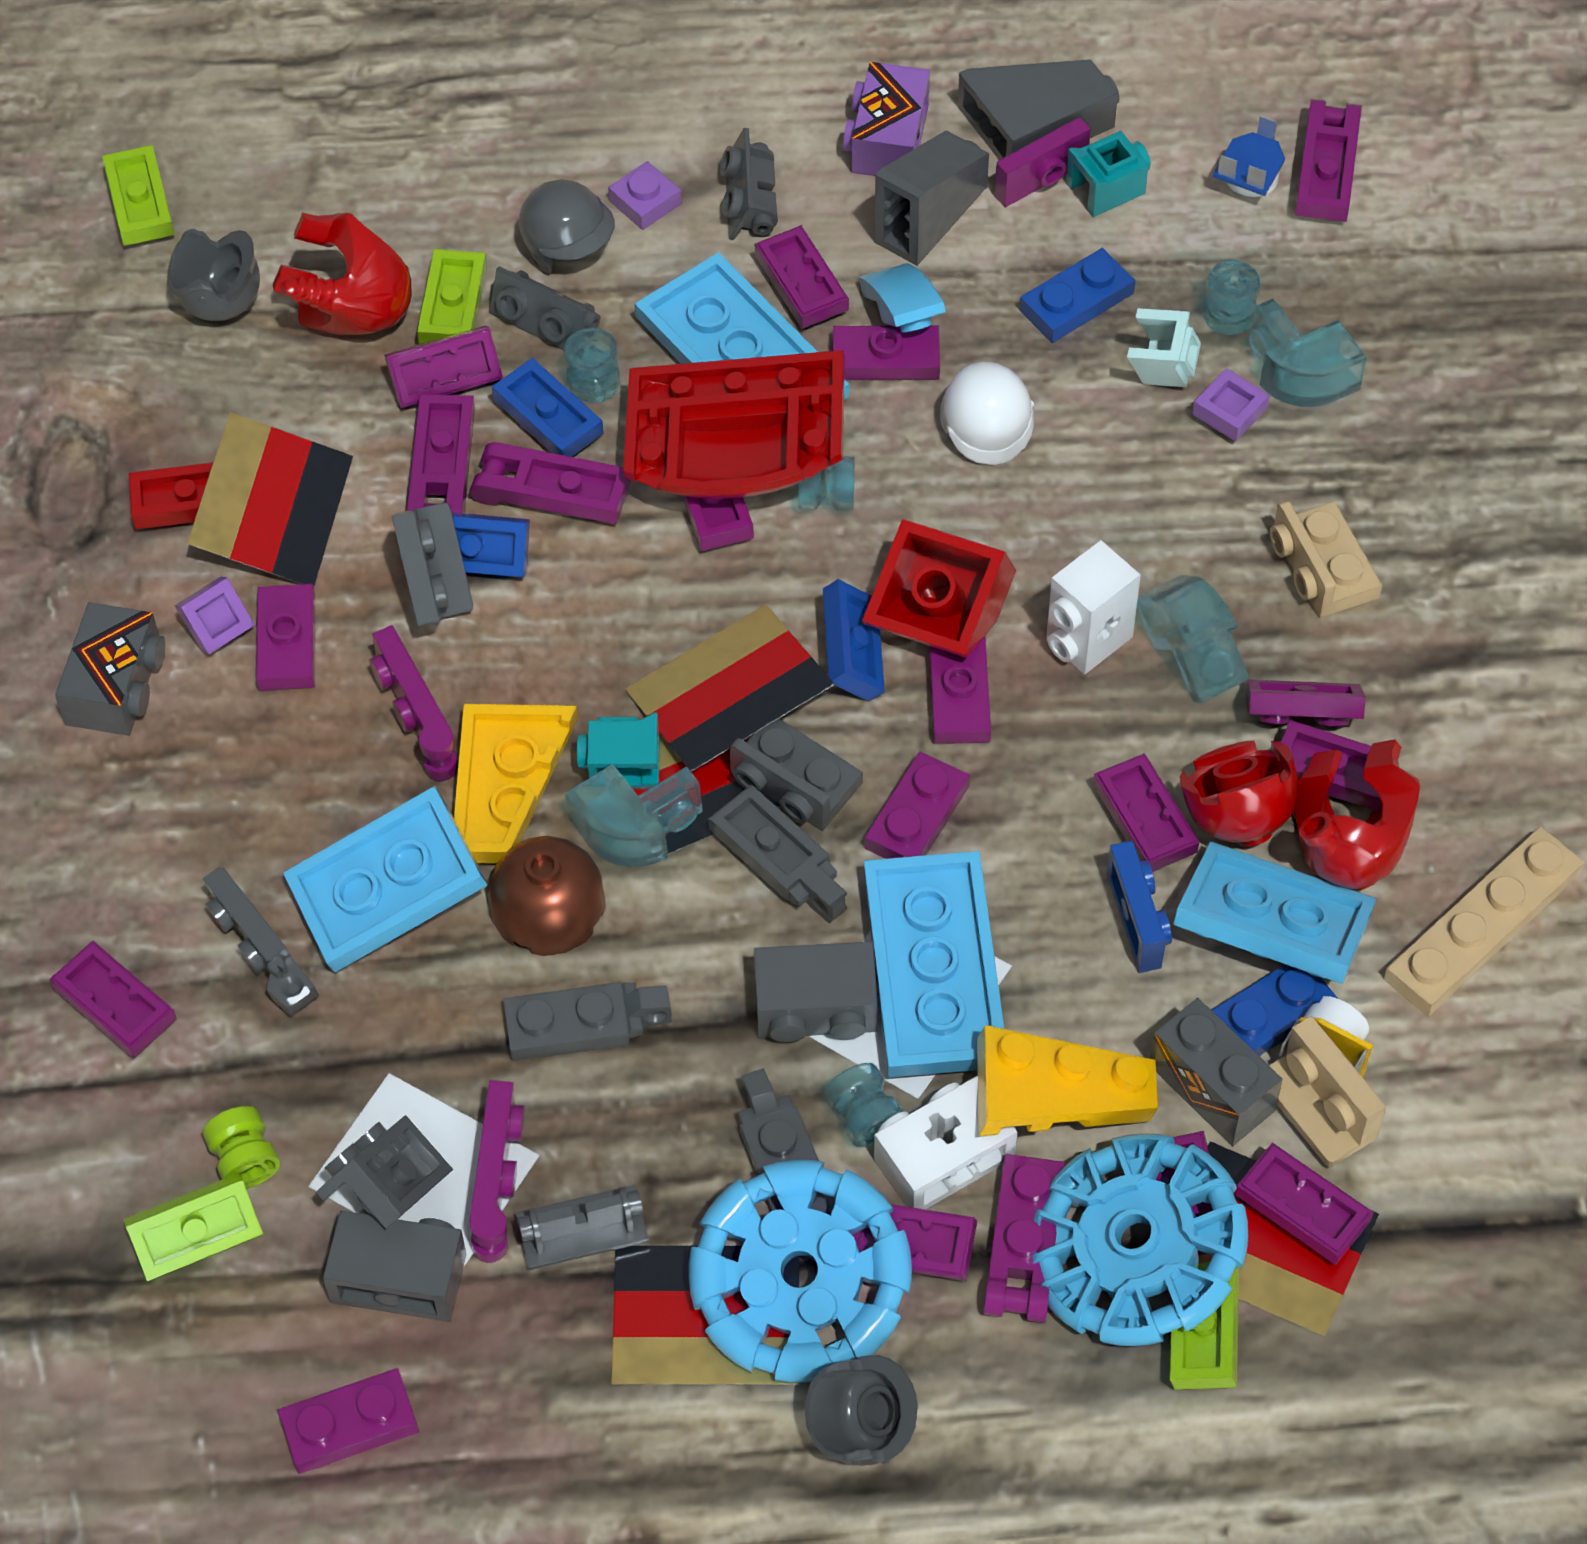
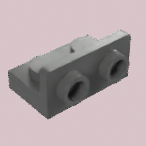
[392,502,474,626]
[730,719,863,832]
[316,1115,454,1229]

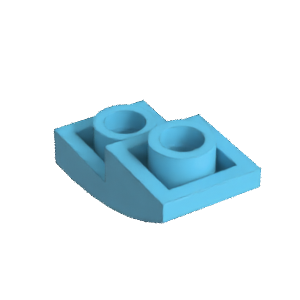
[859,263,946,332]

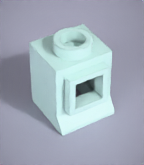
[1127,308,1201,387]

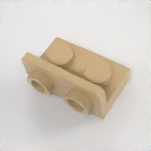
[1270,501,1382,618]
[1269,1016,1386,1167]

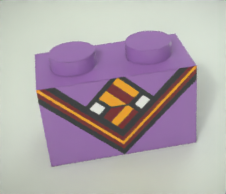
[843,62,930,176]

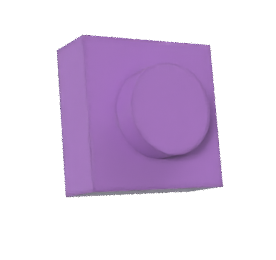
[608,161,682,230]
[1193,368,1270,442]
[175,577,255,654]

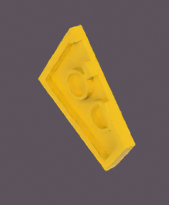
[454,704,578,864]
[977,1025,1158,1136]

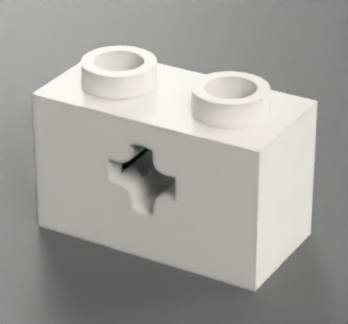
[1046,540,1141,675]
[874,1076,1017,1209]

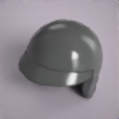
[519,179,615,275]
[167,229,260,321]
[804,1355,918,1466]

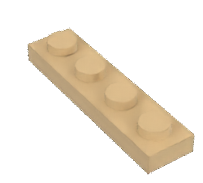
[1384,826,1585,1017]

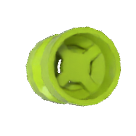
[202,1106,281,1189]

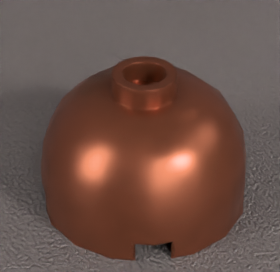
[488,835,606,956]

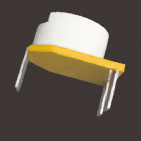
[1279,996,1374,1078]

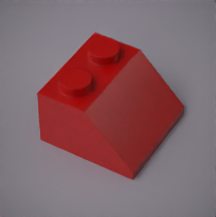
[862,519,1016,658]

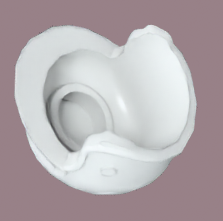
[940,361,1034,465]

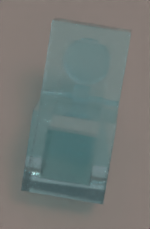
[1249,298,1367,407]
[1137,575,1249,702]
[564,764,703,867]

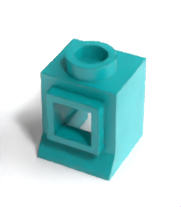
[1066,131,1151,217]
[577,713,660,790]

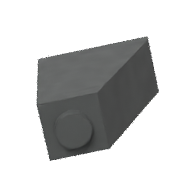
[958,59,1120,160]
[874,130,989,266]

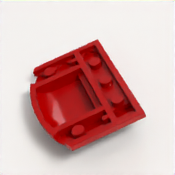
[623,350,845,499]

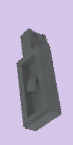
[708,785,847,923]
[203,867,319,1016]
[503,982,672,1061]
[738,1068,835,1216]

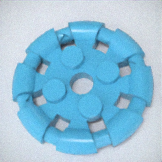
[1032,1133,1248,1346]
[688,1160,912,1383]

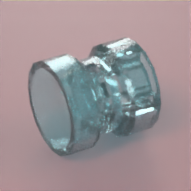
[1203,260,1260,335]
[564,328,620,403]
[799,456,855,511]
[824,1063,904,1147]

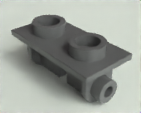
[720,127,778,240]
[489,266,601,356]
[516,1185,649,1270]

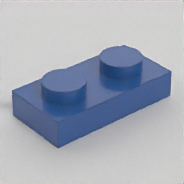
[1019,247,1136,343]
[492,358,604,457]
[452,512,530,577]
[823,579,885,701]
[1107,840,1172,973]
[1212,964,1338,1056]

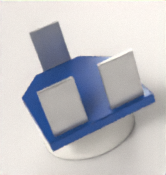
[1212,115,1285,197]

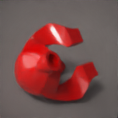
[272,212,412,335]
[1294,739,1420,890]

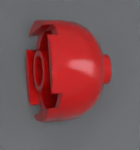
[1179,740,1299,846]

